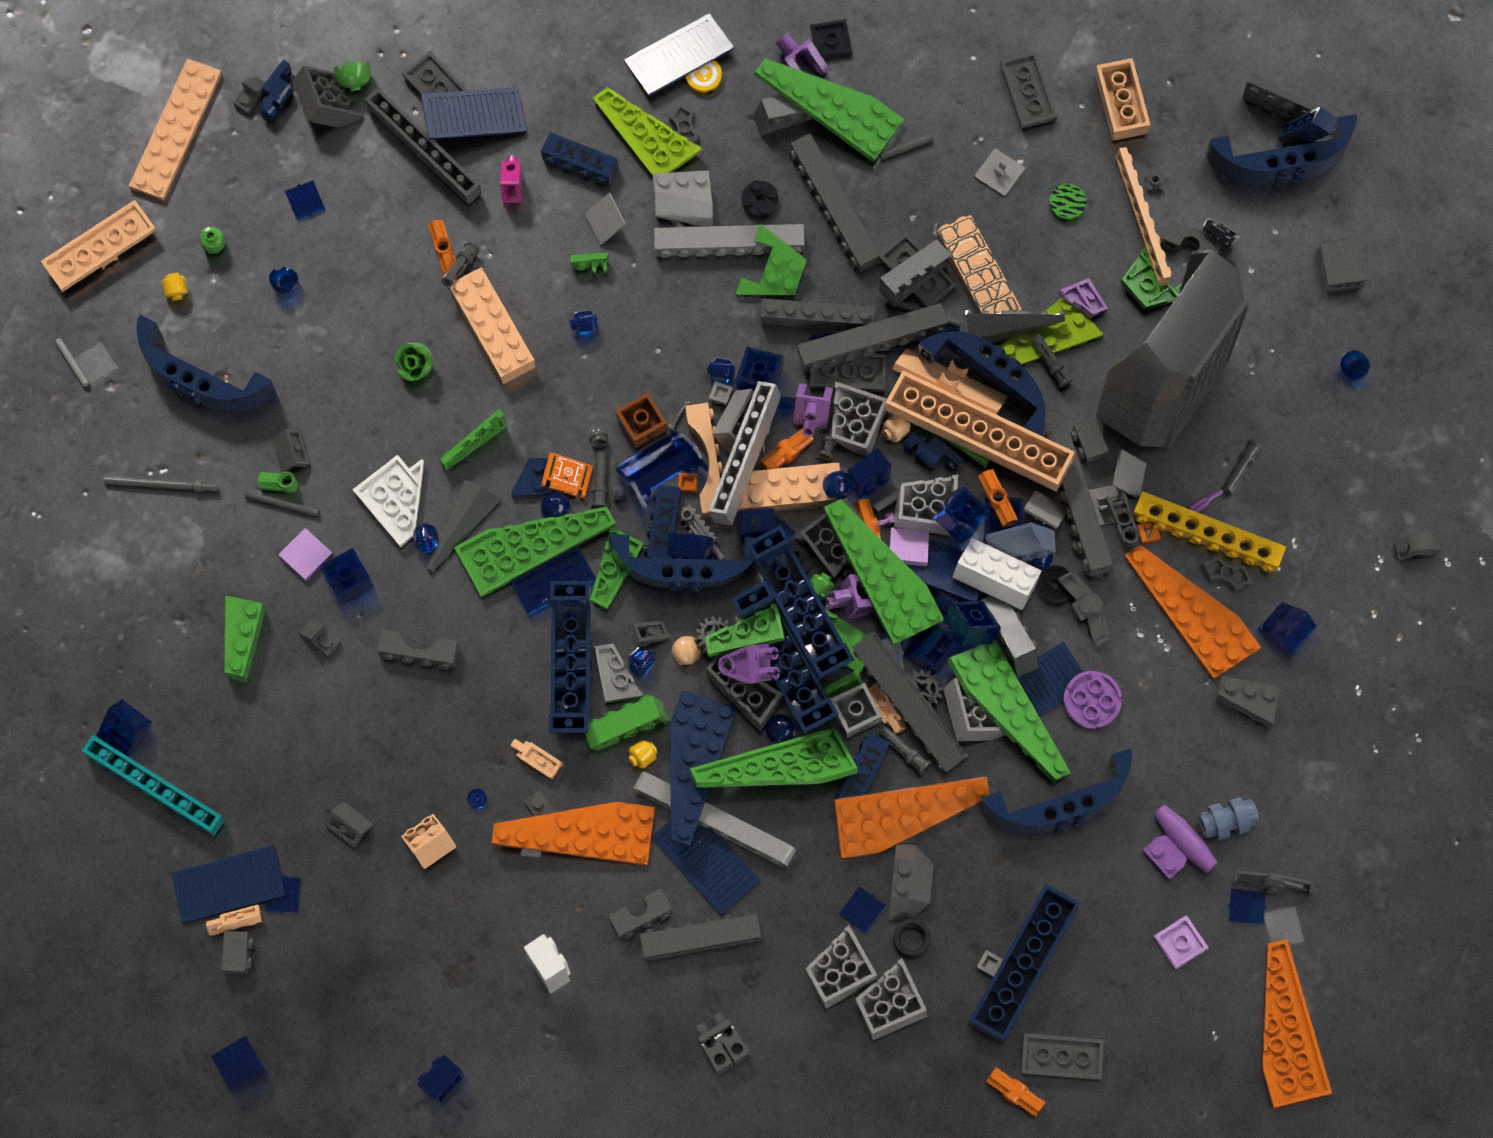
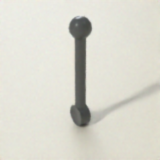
[668,398,691,432]

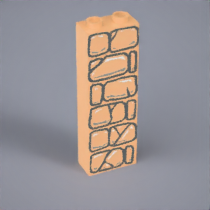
[937,215,1022,314]

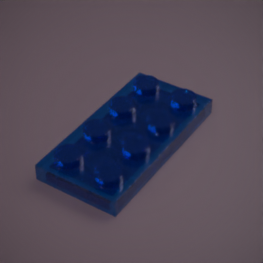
[510,546,596,616]

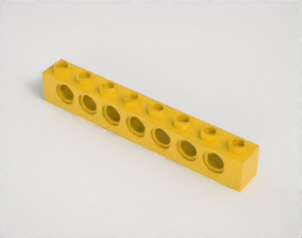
[1133,491,1286,572]

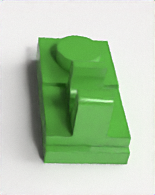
[570,252,609,274]
[822,670,863,699]

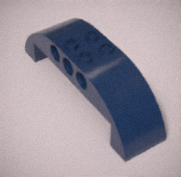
[1206,114,1357,186]
[137,315,276,412]
[917,331,1046,436]
[747,525,855,678]
[608,534,755,592]
[549,581,591,733]
[731,581,839,734]
[980,749,1132,834]

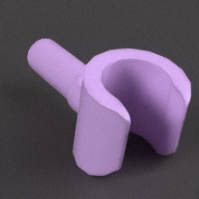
[877,512,895,526]

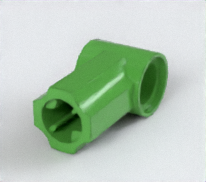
[258,472,298,494]

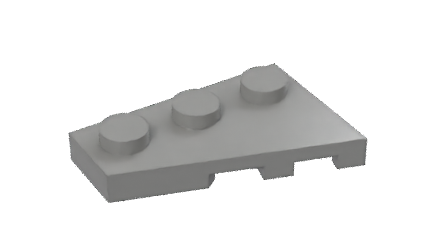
[593,644,643,704]

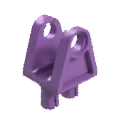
[775,33,829,75]
[793,383,833,437]
[825,574,875,620]
[718,643,780,684]

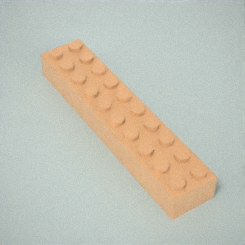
[885,371,1075,492]

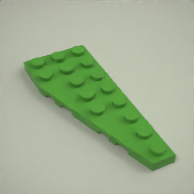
[754,58,904,162]
[823,499,944,646]
[454,507,616,598]
[947,640,1071,782]
[690,727,858,788]

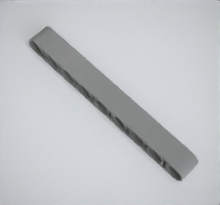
[633,772,796,868]

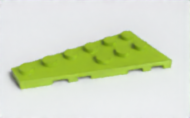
[593,87,702,176]
[986,298,1104,369]

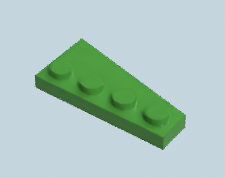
[440,409,507,470]
[590,527,644,610]
[705,602,785,657]

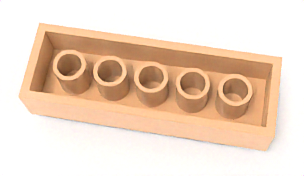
[449,267,536,385]
[736,463,843,516]

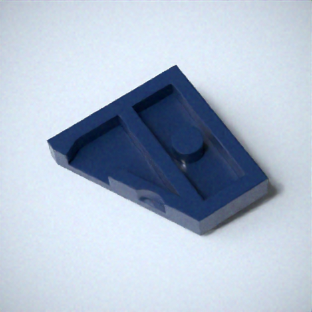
[511,458,548,497]

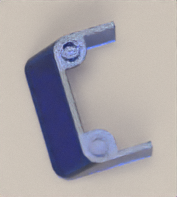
[616,431,709,509]

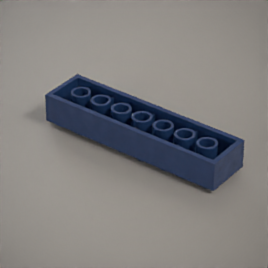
[968,884,1080,1044]

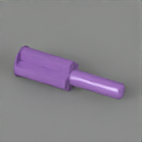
[1187,489,1223,512]

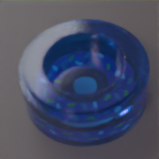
[467,788,487,809]

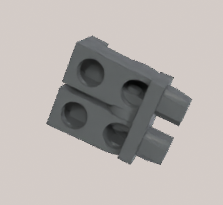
[695,1013,751,1075]

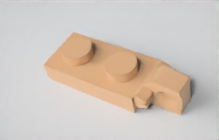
[868,683,907,733]
[511,739,563,780]
[206,905,262,936]

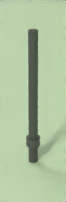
[104,477,218,493]

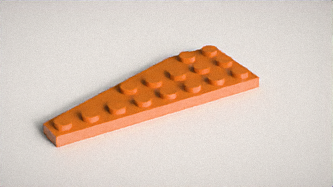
[1124,545,1261,680]
[834,777,989,858]
[491,802,655,866]
[1262,939,1332,1109]

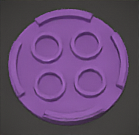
[1063,671,1122,729]

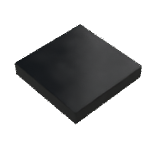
[810,19,852,59]

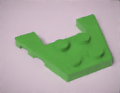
[736,224,807,295]
[1120,247,1182,310]

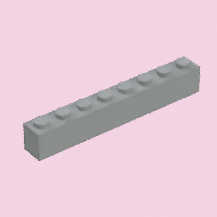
[654,224,804,258]
[708,381,781,526]

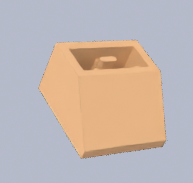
[401,814,457,869]

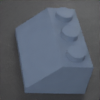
[985,523,1056,562]

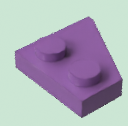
[1058,278,1108,318]

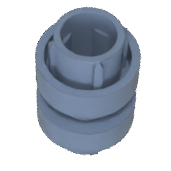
[1199,797,1259,840]

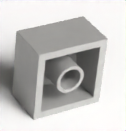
[831,683,882,738]

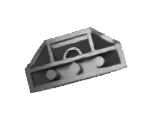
[888,843,934,922]

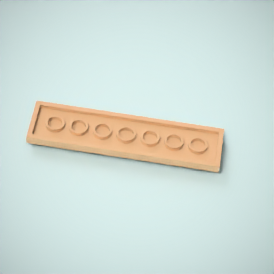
[129,59,222,201]

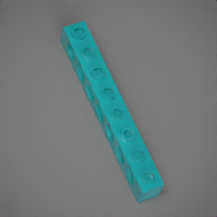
[82,735,225,837]

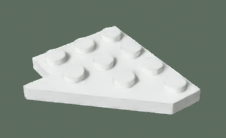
[353,455,424,548]

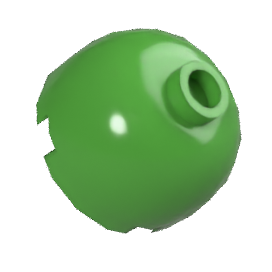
[333,61,371,92]
[394,343,433,381]

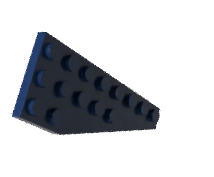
[670,690,737,848]

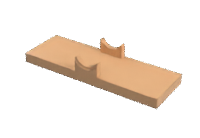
[41,200,156,292]
[893,348,1008,415]

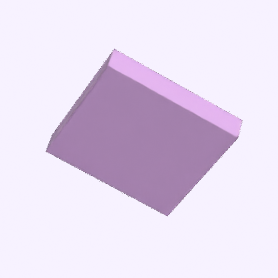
[889,527,929,566]
[278,528,333,581]
[1153,915,1209,970]

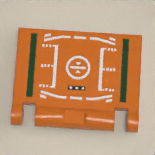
[541,452,593,499]

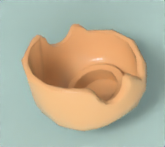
[671,636,702,665]

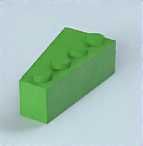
[225,596,266,682]
[585,695,670,751]

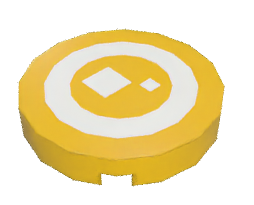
[686,60,722,93]

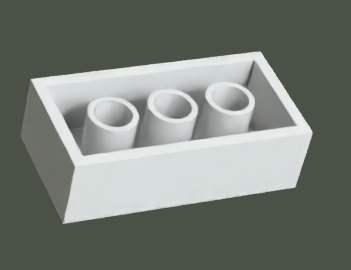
[953,538,1042,610]
[524,934,571,994]

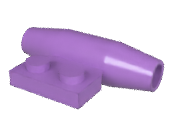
[1143,805,1218,880]

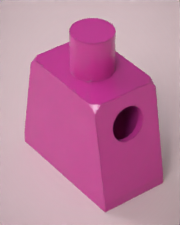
[500,156,522,203]

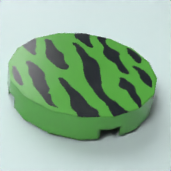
[1049,184,1086,220]

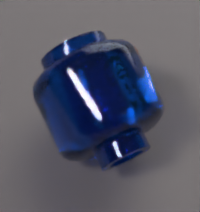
[570,310,598,336]
[707,357,735,384]
[413,523,439,552]
[628,646,656,675]

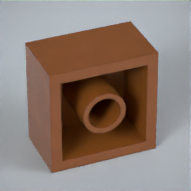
[615,392,668,448]

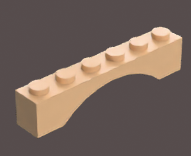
[685,403,723,519]

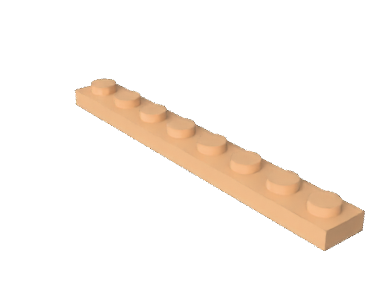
[1115,147,1171,287]

